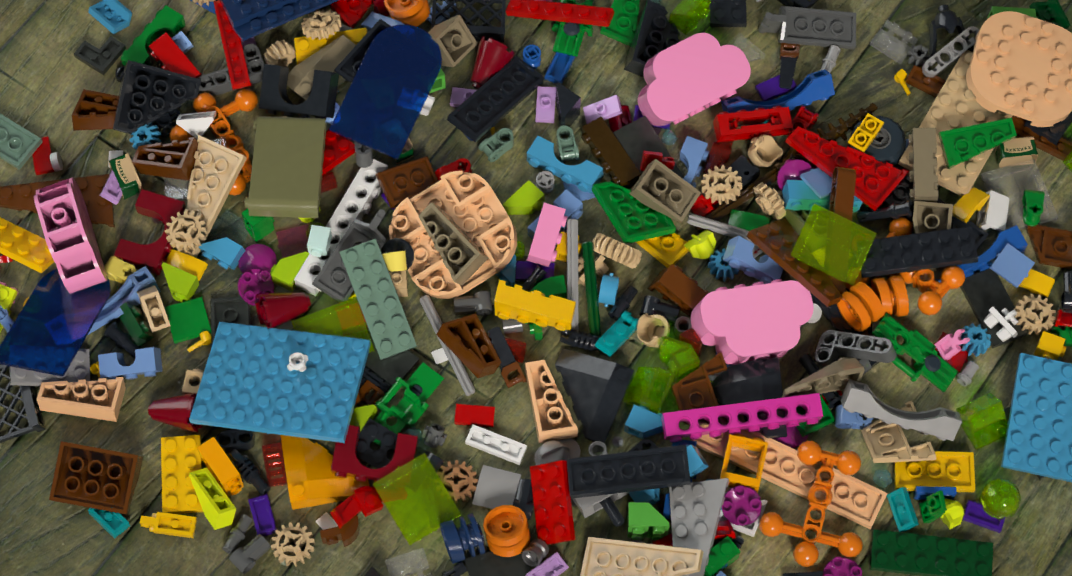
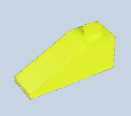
[189,467,236,530]

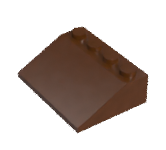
[49,441,143,514]

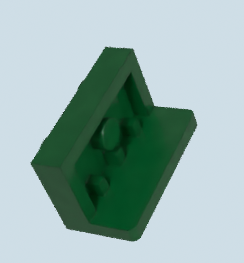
[1029,0,1070,29]
[120,302,154,347]

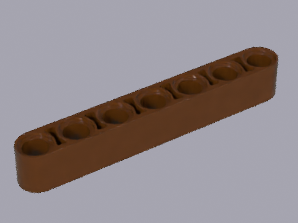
[824,167,856,294]

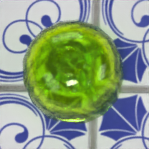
[979,478,1021,519]

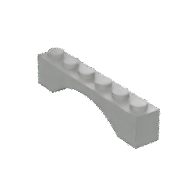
[840,379,962,441]

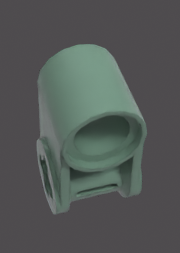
[556,125,580,163]
[478,128,514,162]

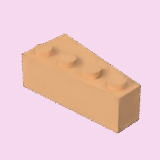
[525,360,578,443]
[37,377,126,422]

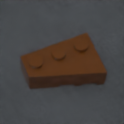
[72,89,119,131]
[132,137,198,181]
[647,264,710,317]
[436,314,501,378]

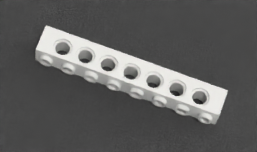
[294,159,388,296]

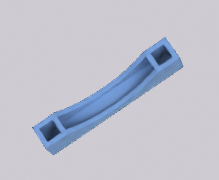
[45,266,161,348]

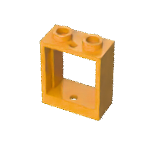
[720,433,768,493]
[197,437,244,497]

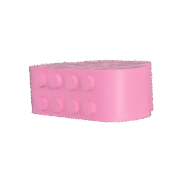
[638,33,751,126]
[34,177,107,294]
[690,279,814,365]

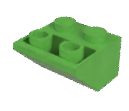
[627,502,669,540]

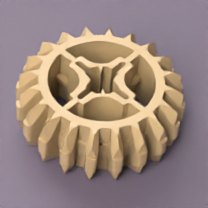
[592,233,642,269]

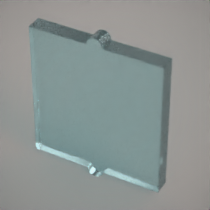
[209,210,249,245]

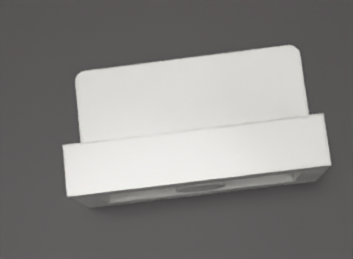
[976,190,1009,232]

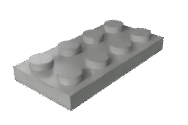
[10,346,90,386]

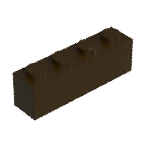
[581,117,641,189]

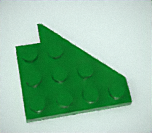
[592,181,676,244]

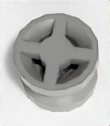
[536,171,555,194]

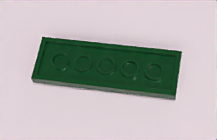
[870,529,994,576]

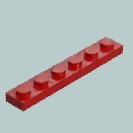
[213,0,251,90]
[505,0,614,27]

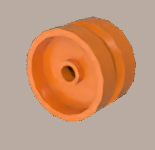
[384,0,430,28]
[871,274,909,320]
[837,282,885,332]
[483,505,530,557]

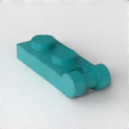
[595,310,639,357]

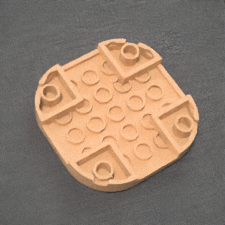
[966,11,1072,127]
[389,171,517,299]

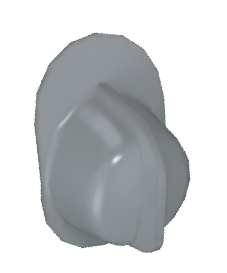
[534,438,581,465]

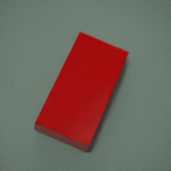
[32,136,55,176]
[454,404,495,427]

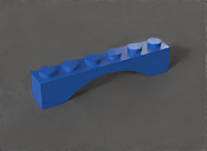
[721,69,835,127]
[936,225,1028,282]

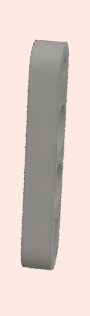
[922,26,979,77]

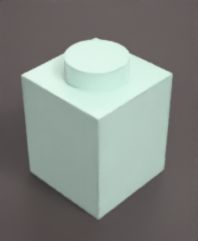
[307,225,332,257]

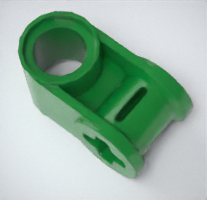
[1022,189,1045,226]

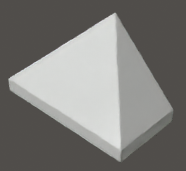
[176,111,216,139]

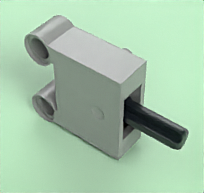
[573,441,629,527]

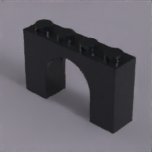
[259,64,339,119]

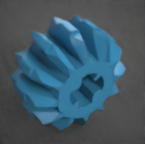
[129,123,162,149]
[708,248,739,282]
[959,323,991,357]

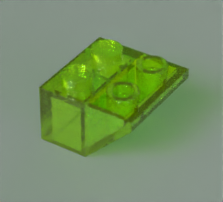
[669,0,711,35]
[658,336,700,383]
[624,367,676,414]
[956,393,1008,450]

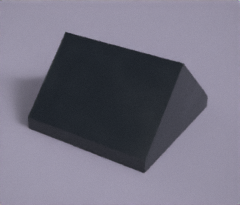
[555,83,581,127]

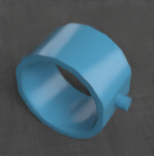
[598,273,619,307]

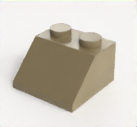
[423,15,478,67]

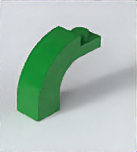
[524,275,567,341]

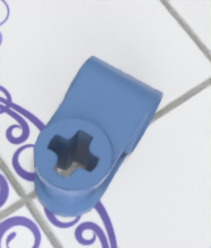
[835,405,873,430]

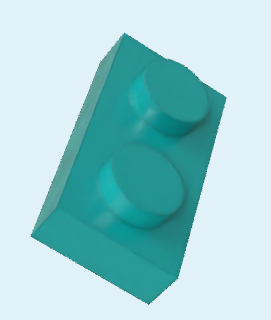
[887,487,919,532]
[88,507,130,539]

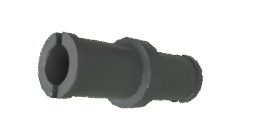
[222,514,253,555]

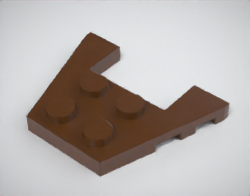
[671,352,745,425]

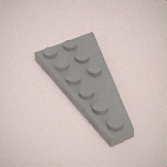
[669,478,730,576]

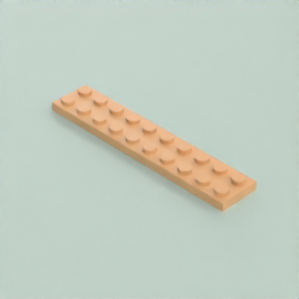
[691,425,888,530]

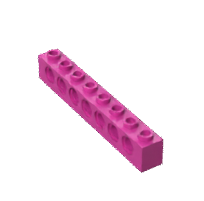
[661,393,823,442]

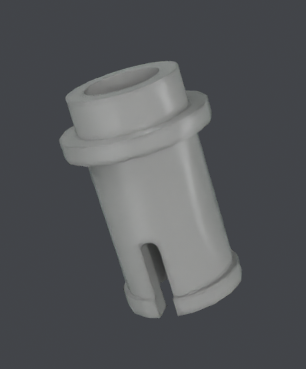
[957,361,979,386]

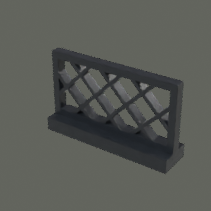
[431,0,506,42]
[0,361,45,443]

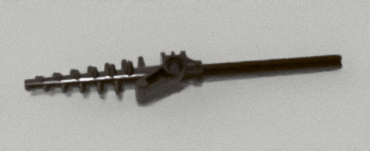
[695,103,878,233]

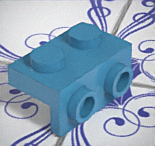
[88,0,132,34]

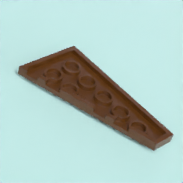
[0,174,115,228]
[746,218,842,307]

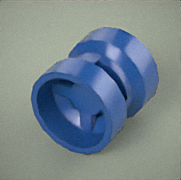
[523,45,541,69]

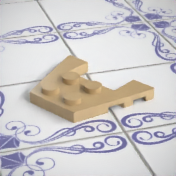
[861,400,936,463]

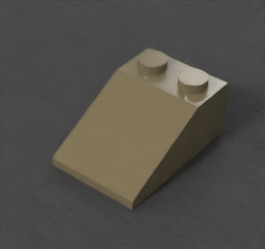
[629,159,701,223]

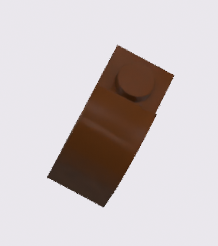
[320,515,360,547]

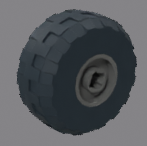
[849,115,906,167]

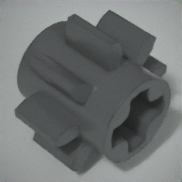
[906,44,930,66]
[421,423,447,448]

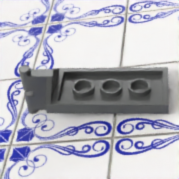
[758,6,856,49]
[312,209,387,305]

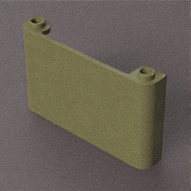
[245,116,327,218]

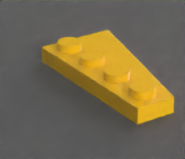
[636,233,690,267]

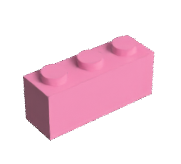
[527,203,568,267]

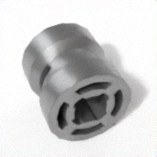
[522,539,549,567]

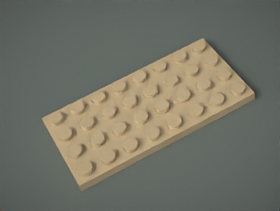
[898,50,1013,196]

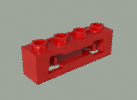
[713,106,793,142]

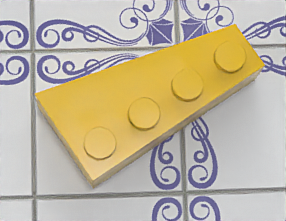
[494,280,576,331]

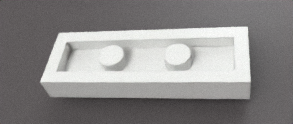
[465,425,527,465]

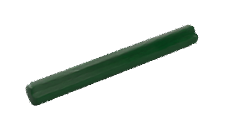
[582,241,601,336]

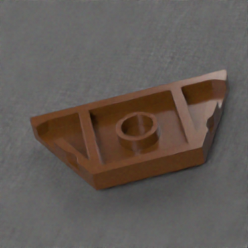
[1026,225,1072,270]

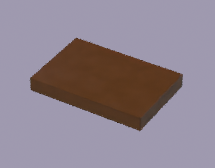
[376,156,439,208]

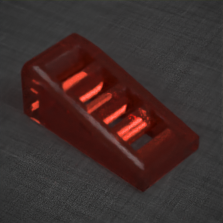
[262,443,287,487]

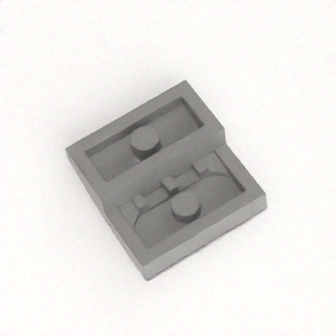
[472,465,522,509]

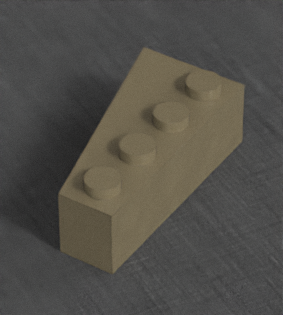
[909,128,938,203]
[418,202,488,285]

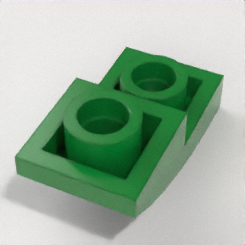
[728,210,771,231]
[919,490,947,523]

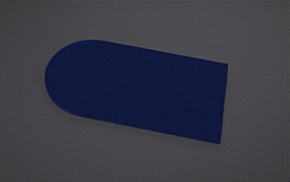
[329,25,442,159]
[0,268,111,377]

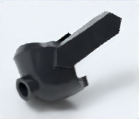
[929,5,974,58]

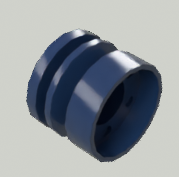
[440,513,485,564]

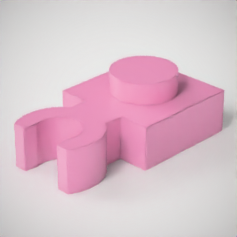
[934,329,970,361]

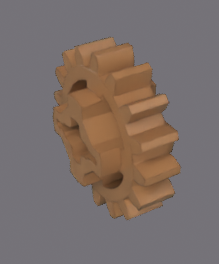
[435,460,478,504]

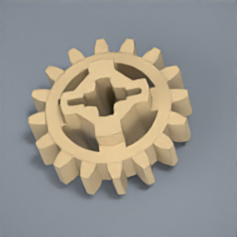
[301,10,342,40]
[701,165,742,205]
[753,182,786,221]
[165,210,208,252]
[1013,294,1056,335]
[271,522,315,567]

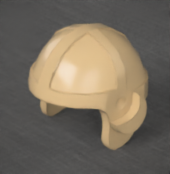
[748,135,783,167]
[637,313,670,348]

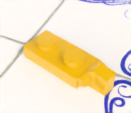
[140,512,197,538]

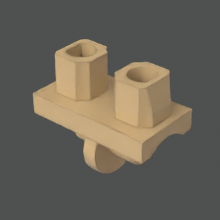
[578,255,609,287]

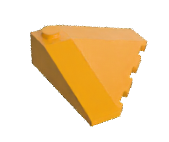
[280,435,369,510]

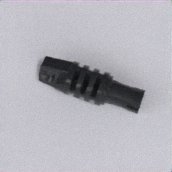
[559,329,601,351]
[229,449,271,495]

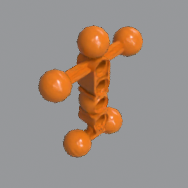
[169,88,258,196]
[846,217,965,315]
[759,441,863,567]

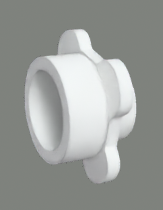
[287,352,308,372]

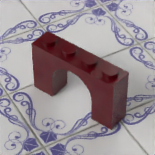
[114,189,186,275]
[331,425,419,488]

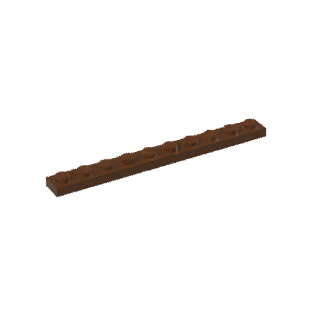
[906,65,1072,165]

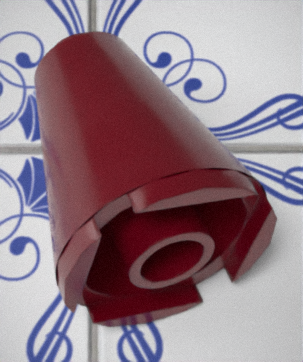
[470,37,514,89]
[255,292,311,329]
[148,393,203,432]

